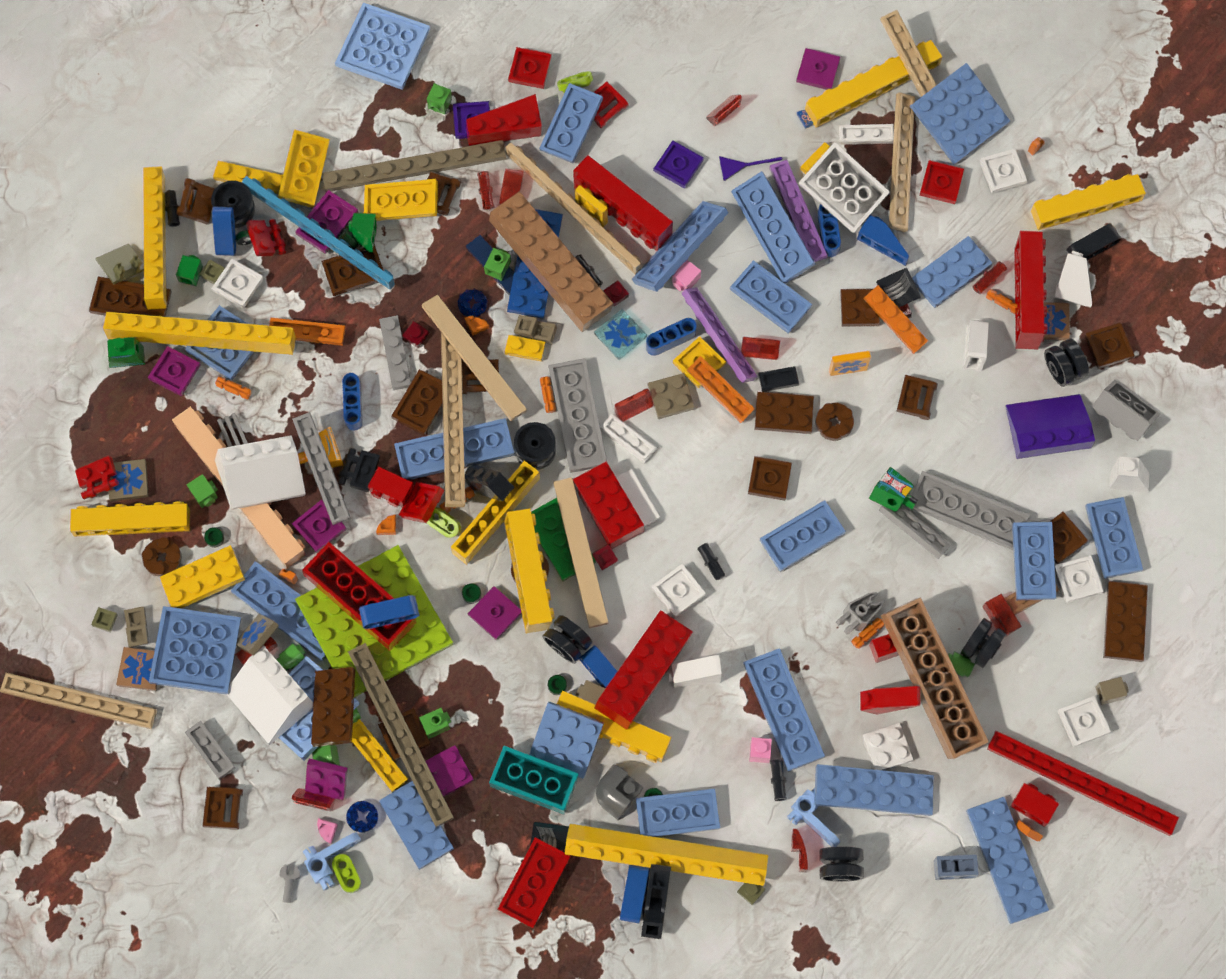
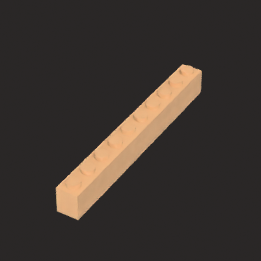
[172,406,306,569]

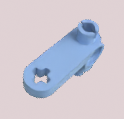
[787,788,840,847]
[303,832,361,891]

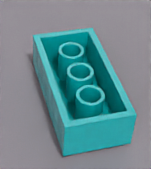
[489,746,579,815]

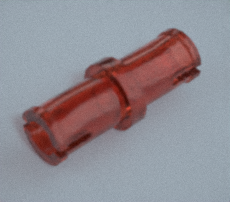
[477,171,494,210]
[972,261,1007,295]

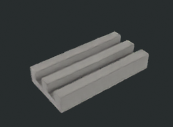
[217,413,248,447]

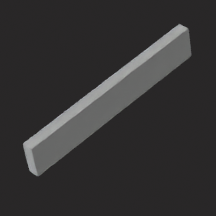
[292,412,351,525]

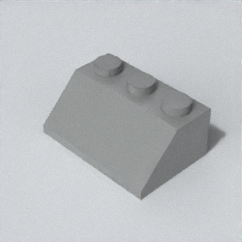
[1092,380,1161,441]

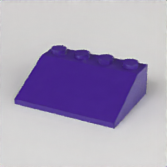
[1005,394,1095,459]

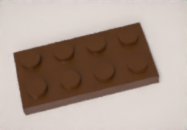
[89,276,172,317]
[1103,581,1148,662]
[311,667,355,747]

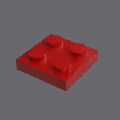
[508,47,552,89]
[919,160,964,204]
[399,482,445,524]

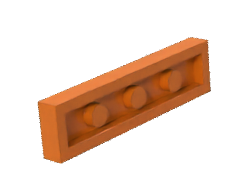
[863,285,928,354]
[269,317,346,346]
[686,356,755,423]

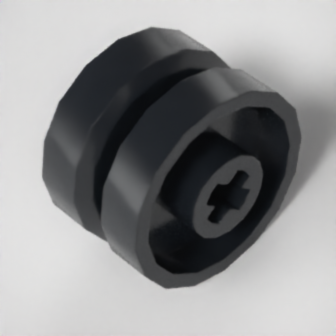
[211,180,255,228]
[1044,338,1089,387]
[514,422,556,470]
[542,615,593,664]
[960,618,1007,668]
[819,847,864,882]

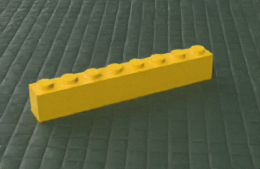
[805,40,942,128]
[143,166,167,309]

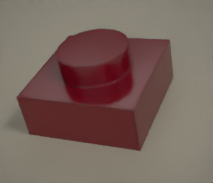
[603,280,629,307]
[402,321,429,348]
[592,544,618,571]

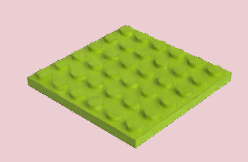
[295,545,454,698]

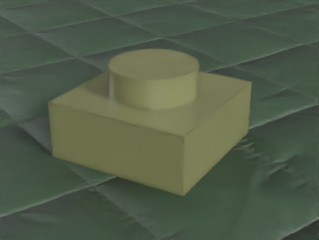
[199,259,225,284]
[91,607,118,633]
[737,883,765,905]

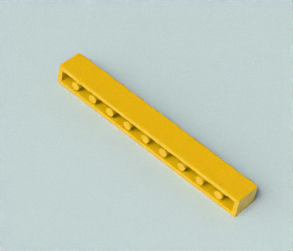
[103,312,296,355]
[565,824,768,886]

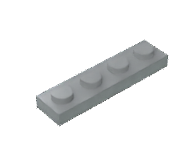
[379,315,411,391]
[879,506,951,559]

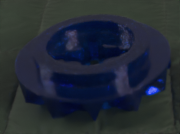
[458,288,488,317]
[346,801,379,833]

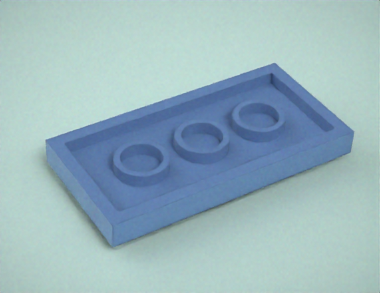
[539,83,603,164]
[912,236,992,308]
[730,260,812,334]
[1085,497,1143,579]
[760,500,846,572]
[1012,522,1056,600]
[379,781,454,870]
[636,789,720,837]

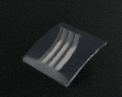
[876,268,921,308]
[530,822,569,853]

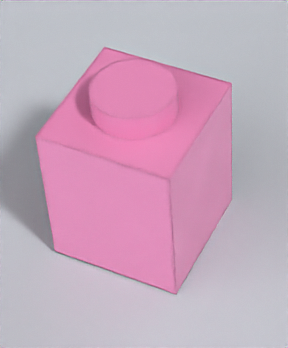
[672,260,701,291]
[749,737,772,763]

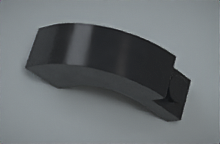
[641,864,671,939]

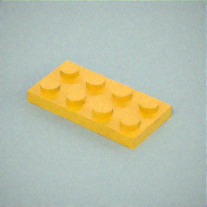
[278,129,330,208]
[364,179,438,221]
[160,545,245,609]

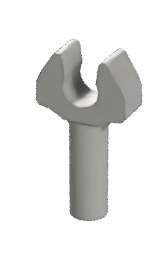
[279,864,301,903]

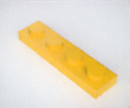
[213,160,283,194]
[352,719,408,793]

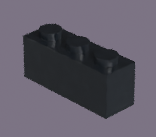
[465,464,514,501]

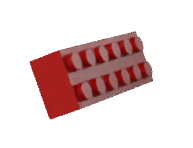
[573,155,673,251]
[1014,231,1047,350]
[302,542,417,651]
[594,610,693,730]

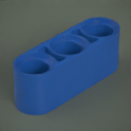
[818,204,841,257]
[212,207,236,256]
[646,318,697,356]
[342,373,363,431]
[359,595,419,629]
[580,645,617,688]
[620,865,649,924]

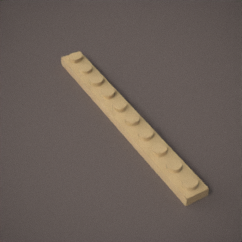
[506,143,641,275]
[441,332,465,507]

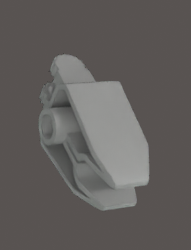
[836,592,885,635]

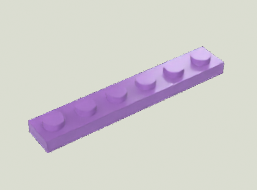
[769,160,827,262]
[681,287,758,383]

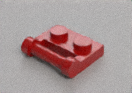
[593,81,629,128]

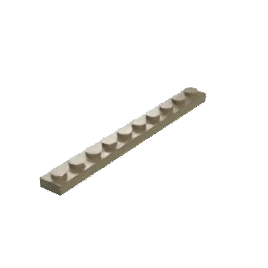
[322,140,506,192]
[348,643,454,828]

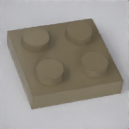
[647,373,695,419]

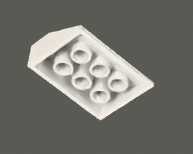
[798,142,889,233]
[215,435,305,510]
[227,646,313,745]

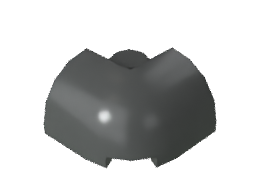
[596,764,644,820]

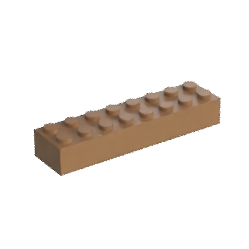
[489,191,613,332]
[880,597,989,759]

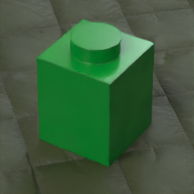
[176,255,203,286]

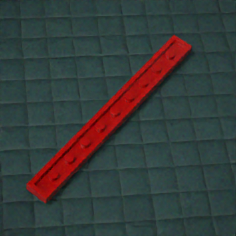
[987,730,1179,836]

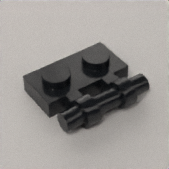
[338,448,380,492]

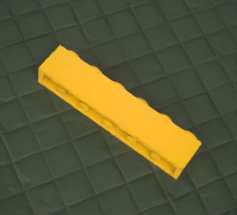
[1031,174,1146,231]
[451,460,540,565]
[70,501,190,537]
[557,691,671,763]

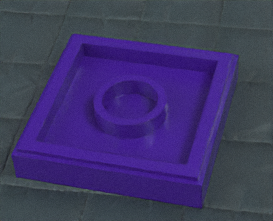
[453,101,490,139]
[653,140,704,189]

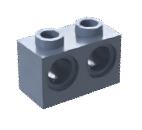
[934,855,979,880]

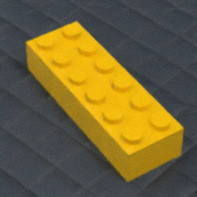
[504,508,555,634]

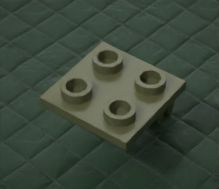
[95,243,144,284]

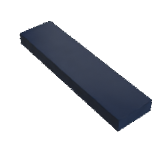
[466,235,514,296]

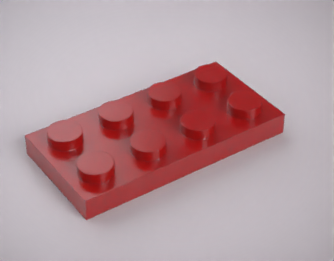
[497,837,571,928]

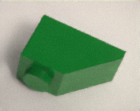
[349,213,377,252]

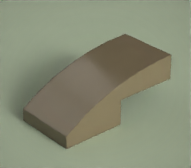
[514,315,557,344]
[124,607,149,647]

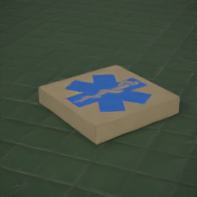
[109,459,149,502]
[236,614,279,656]

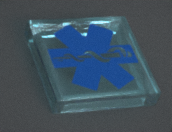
[594,309,647,360]

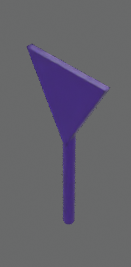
[719,156,783,181]

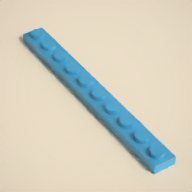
[242,176,395,290]

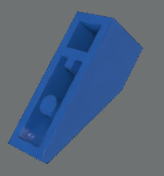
[857,215,909,266]

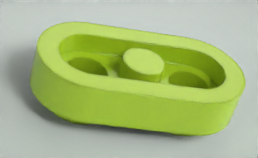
[557,71,593,93]
[427,507,461,538]
[332,854,361,893]

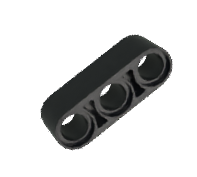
[1066,223,1122,261]

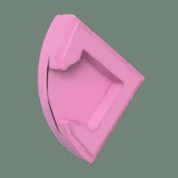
[317,818,338,844]

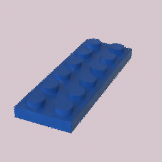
[507,209,563,319]

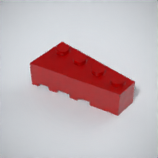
[466,94,542,146]

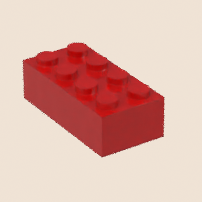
[573,461,644,549]

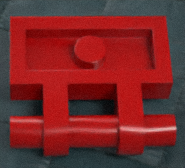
[246,219,286,256]
[75,456,119,500]

